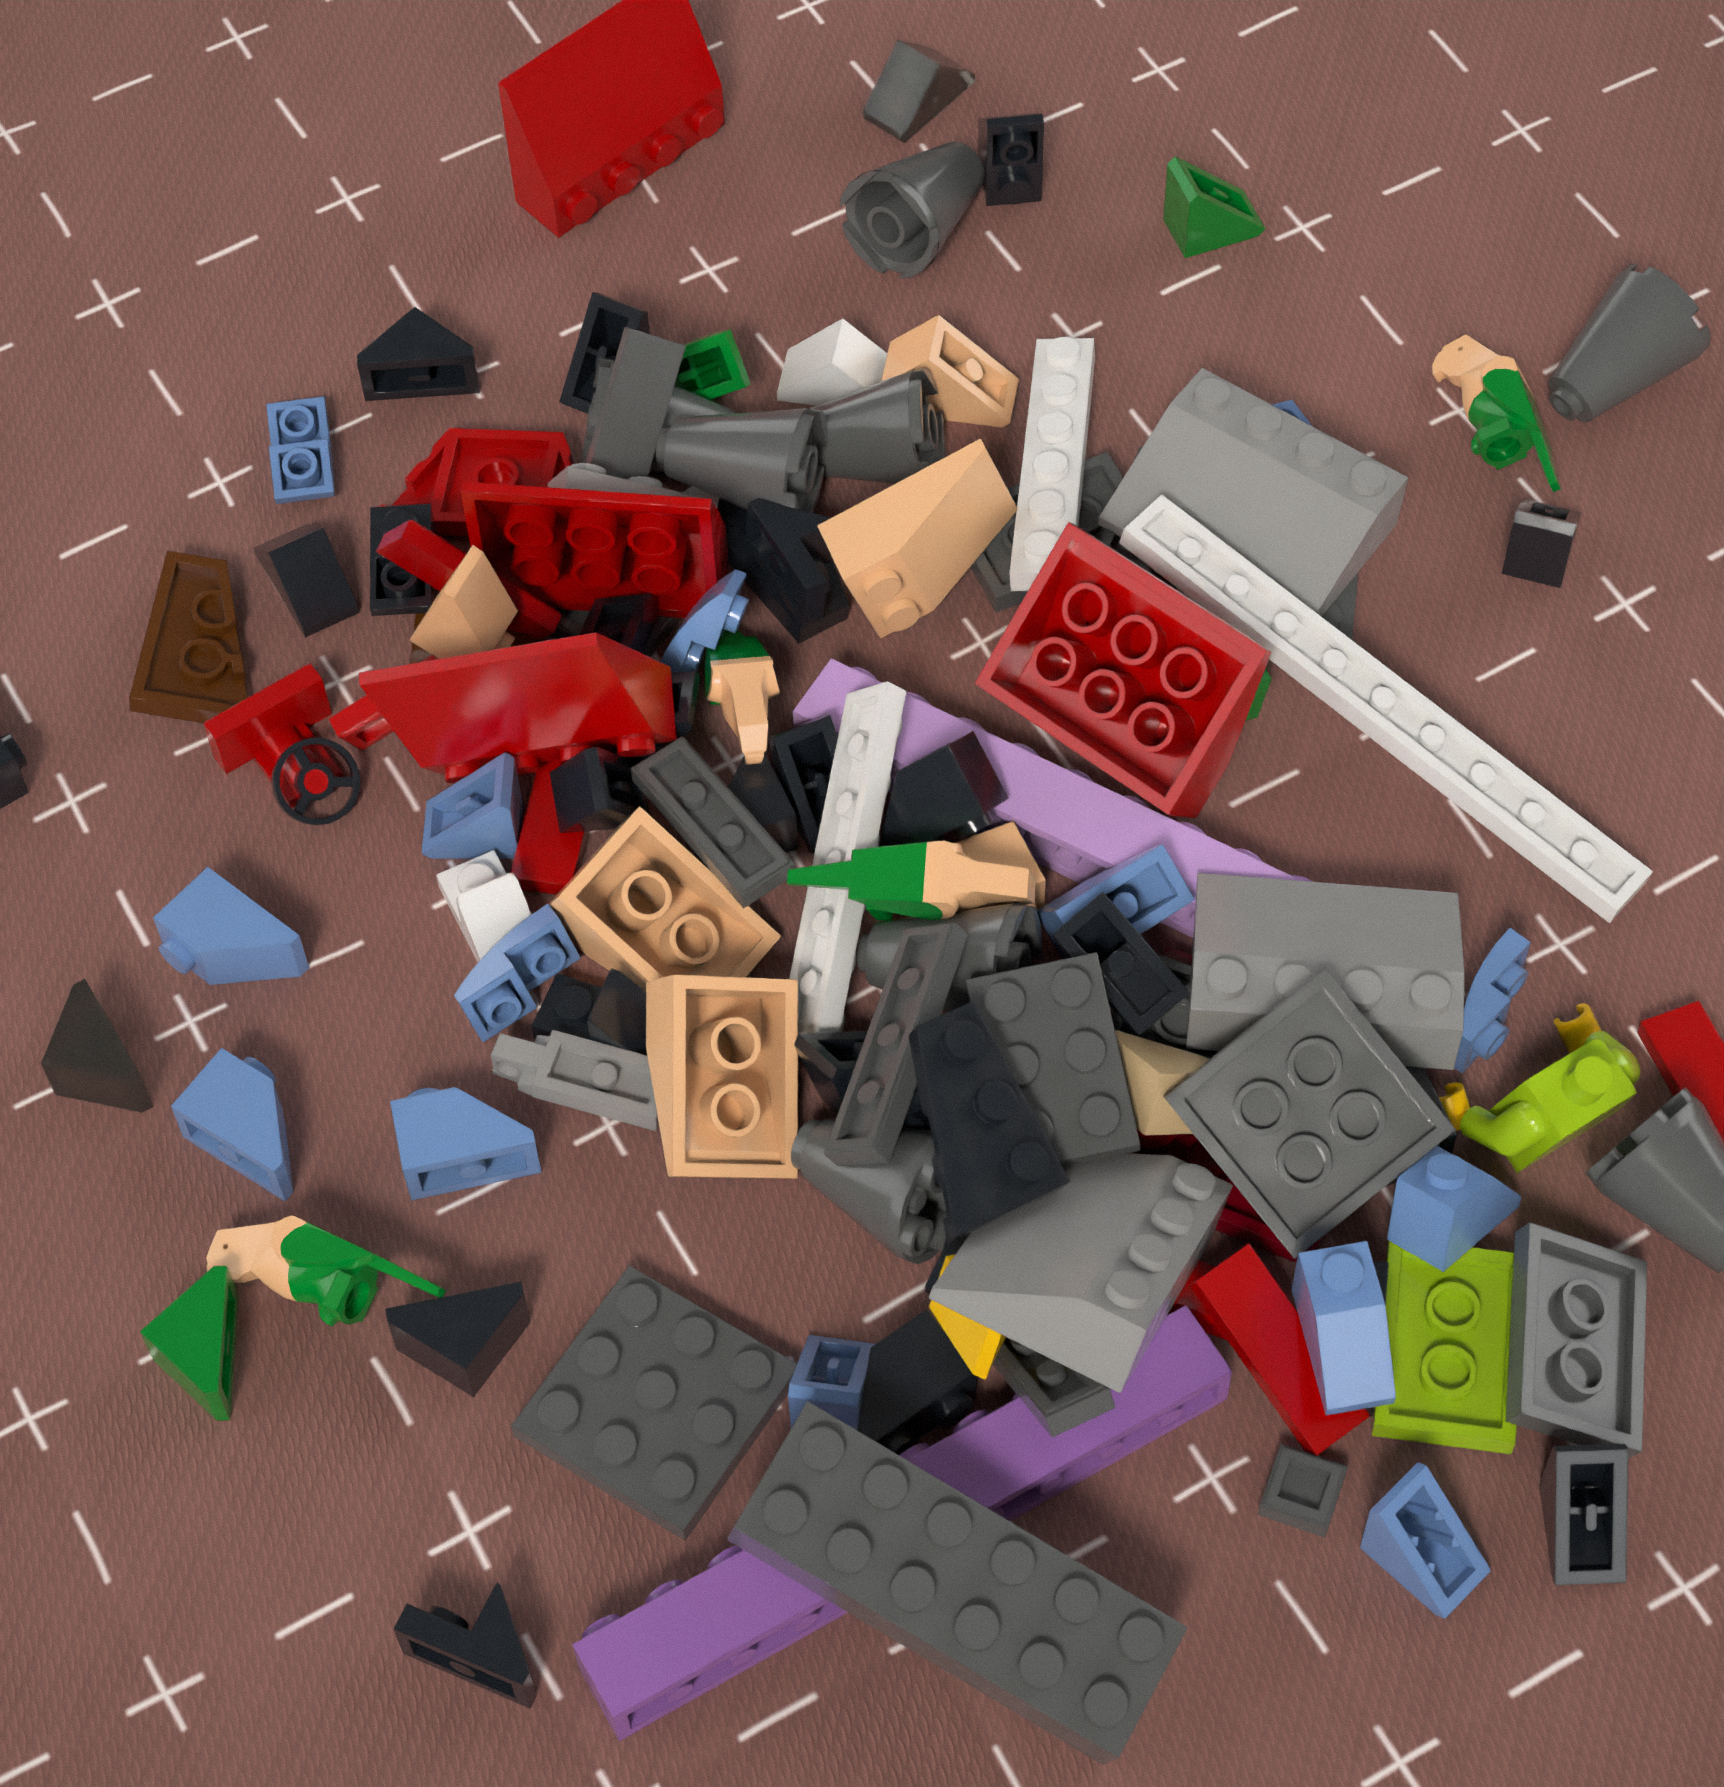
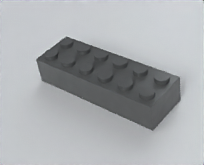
[727,1401,1188,1765]

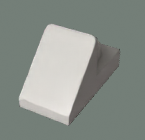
[436,850,531,962]

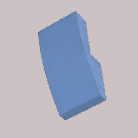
[266,396,335,504]
[660,569,749,673]
[454,904,581,1042]
[1454,928,1531,1073]

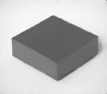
[1258,1444,1348,1538]

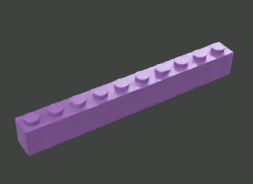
[572,1305,1232,1741]

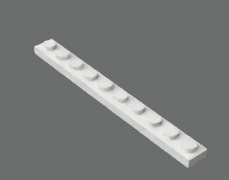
[1119,494,1653,923]

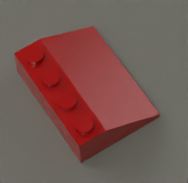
[498,0,725,238]
[460,481,729,618]
[974,522,1271,818]
[359,632,677,784]

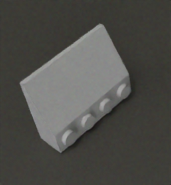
[1098,368,1408,617]
[1186,873,1464,1070]
[929,1153,1233,1393]

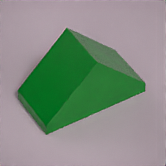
[1163,156,1265,258]
[675,329,751,400]
[140,1266,239,1421]

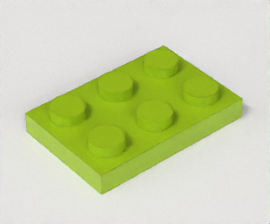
[1371,1241,1517,1455]

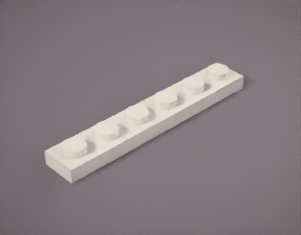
[1009,337,1095,591]
[789,681,906,1055]

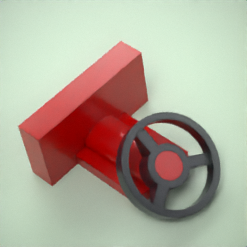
[203,663,361,825]

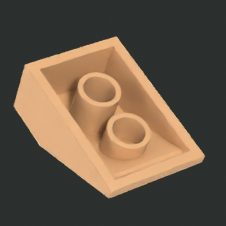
[817,439,1017,639]
[549,806,781,992]
[646,975,798,1179]

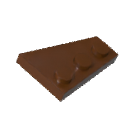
[129,550,248,723]

